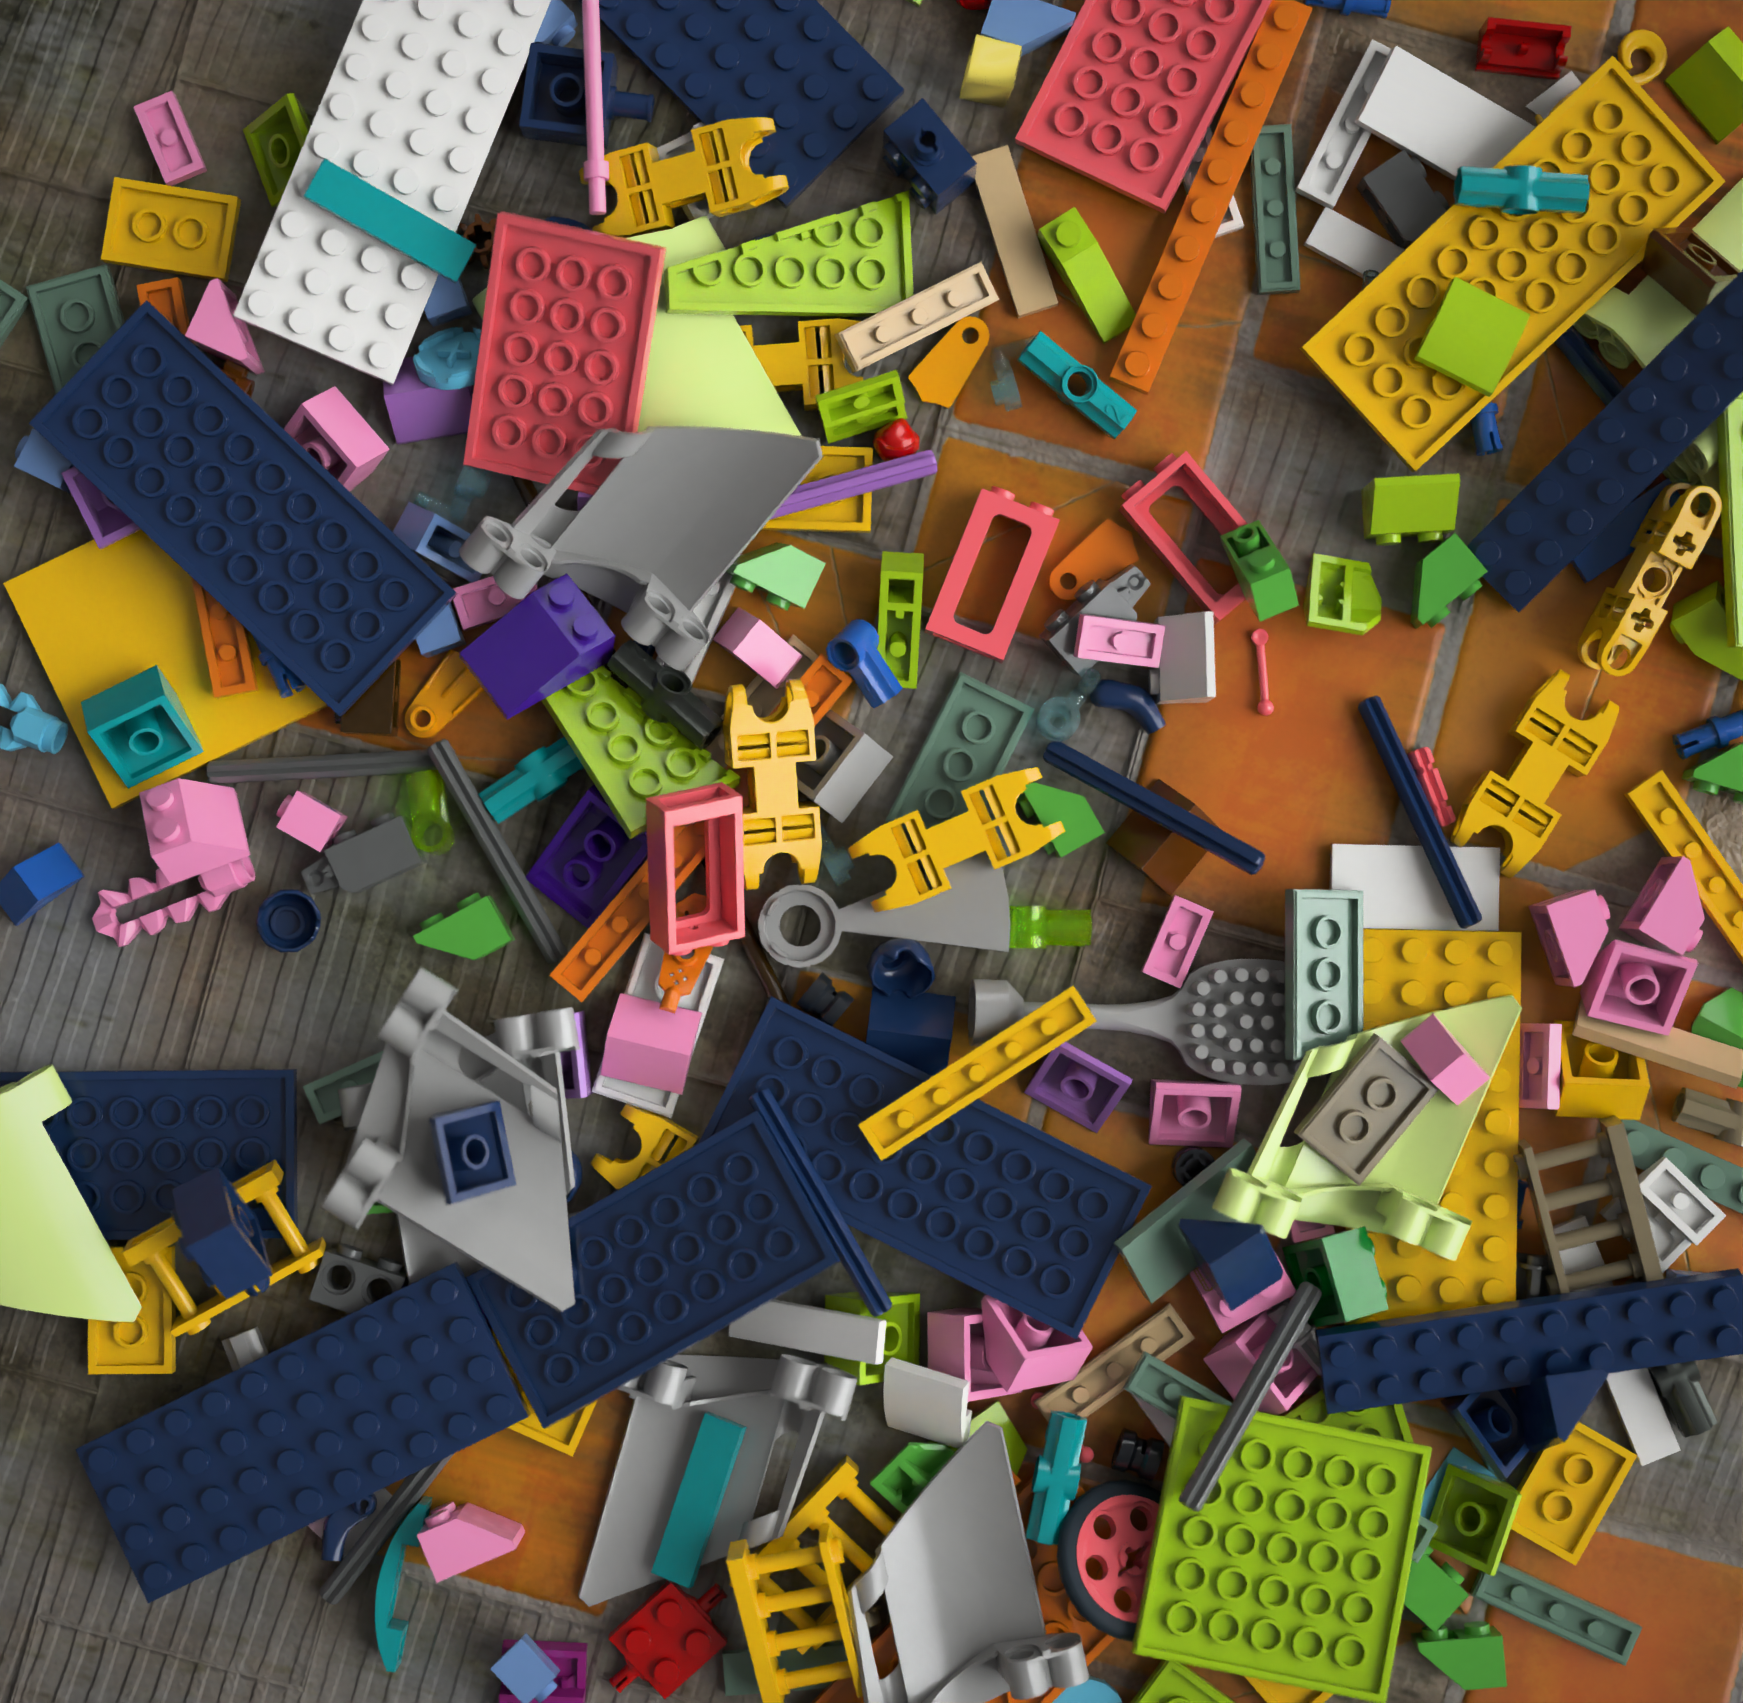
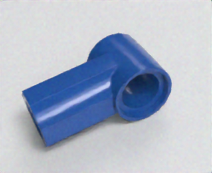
[826,619,903,708]

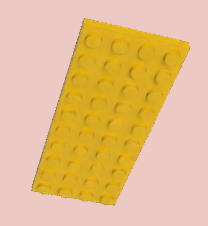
[1299,56,1726,472]
[1344,929,1522,1326]

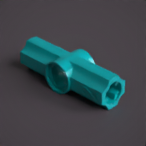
[1453,165,1590,215]
[1017,331,1137,440]
[479,737,584,824]
[1025,1410,1087,1545]

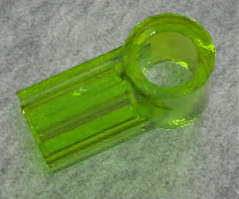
[406,770,455,856]
[1009,906,1092,948]

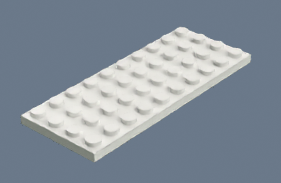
[233,0,551,385]

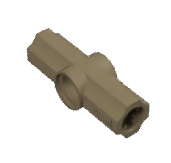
[1672,1087,1743,1147]

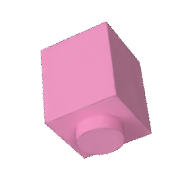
[276,791,348,853]

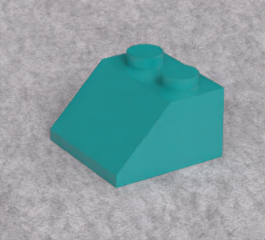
[81,665,204,789]

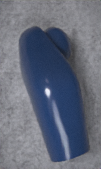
[1089,679,1166,734]
[321,1493,377,1561]

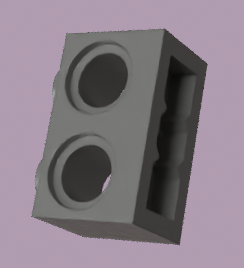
[309,1243,408,1313]

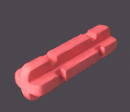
[1407,747,1456,827]

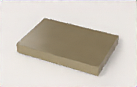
[1293,1033,1439,1186]

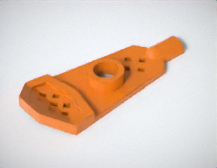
[658,893,713,1014]

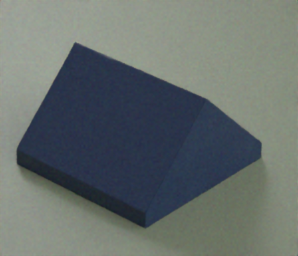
[866,986,956,1076]
[429,1101,517,1205]
[1178,1218,1283,1311]
[1515,1369,1609,1453]
[1440,1388,1529,1481]

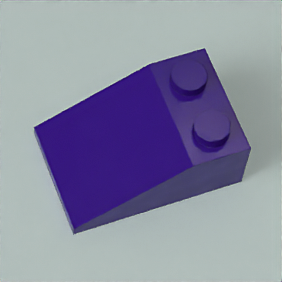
[459,573,615,720]
[526,784,648,929]

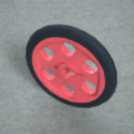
[1057,1480,1162,1642]

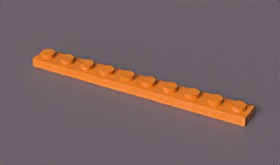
[1109,0,1313,395]
[136,277,259,699]
[549,653,854,1003]

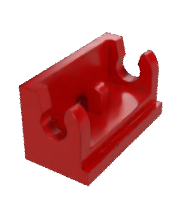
[1475,17,1572,80]

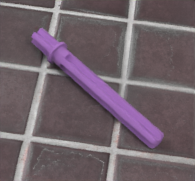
[771,450,937,519]

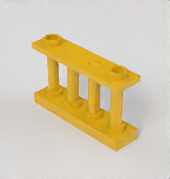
[122,1159,327,1338]
[729,1455,895,1655]
[726,1523,863,1703]

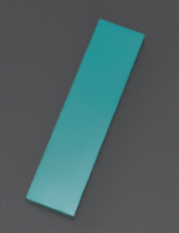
[304,158,477,284]
[651,1412,747,1588]

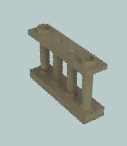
[1513,1115,1664,1296]

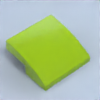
[1414,277,1530,397]
[815,370,908,444]

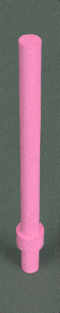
[582,0,609,215]

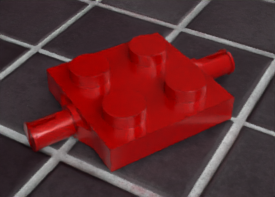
[608,1580,728,1699]

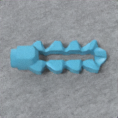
[0,684,68,754]

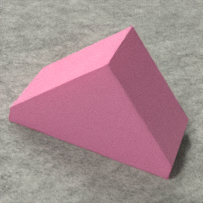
[713,607,803,689]
[1401,1013,1490,1105]

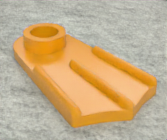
[908,316,989,408]
[405,649,484,738]

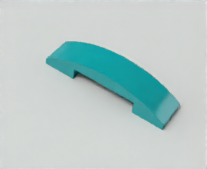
[375,1496,433,1673]

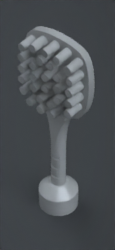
[968,959,1302,1085]

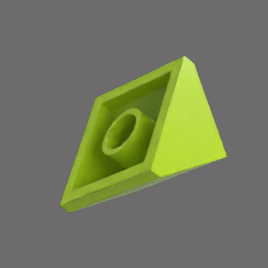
[1663,26,1743,144]
[243,93,311,207]
[1428,1463,1522,1576]

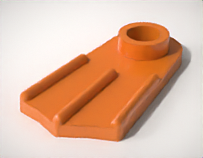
[1049,518,1139,601]

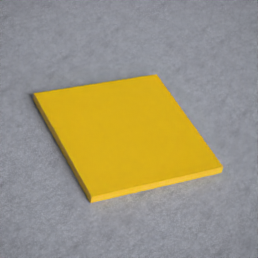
[3,529,328,809]

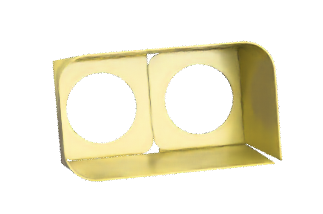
[959,34,1022,108]

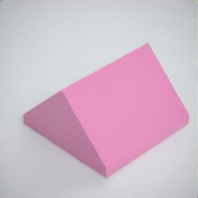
[185,278,265,375]
[600,993,702,1095]
[1149,1079,1241,1148]

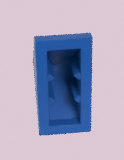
[0,843,85,926]

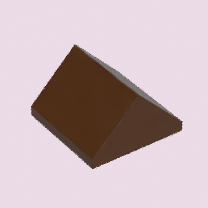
[1641,227,1741,316]
[1106,779,1220,897]

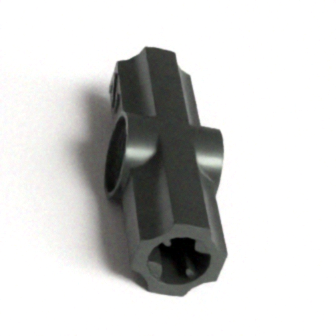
[607,639,724,750]
[1647,1361,1718,1438]

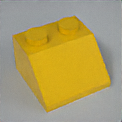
[1553,1020,1650,1120]

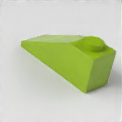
[1037,207,1136,344]
[877,551,924,689]
[1670,580,1743,681]

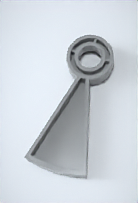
[758,851,1011,968]

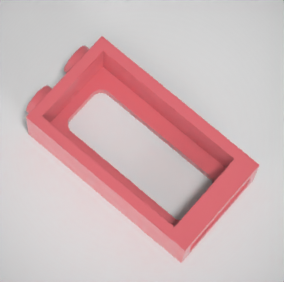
[1119,451,1248,624]
[925,486,1060,663]
[646,782,745,956]

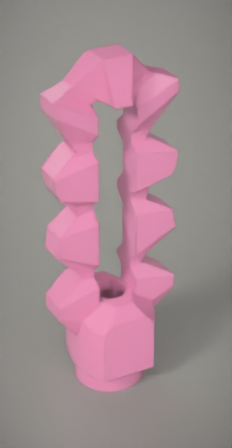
[92,856,255,947]

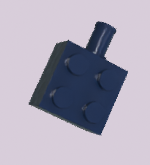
[519,43,654,149]
[882,98,977,214]
[171,1166,273,1299]

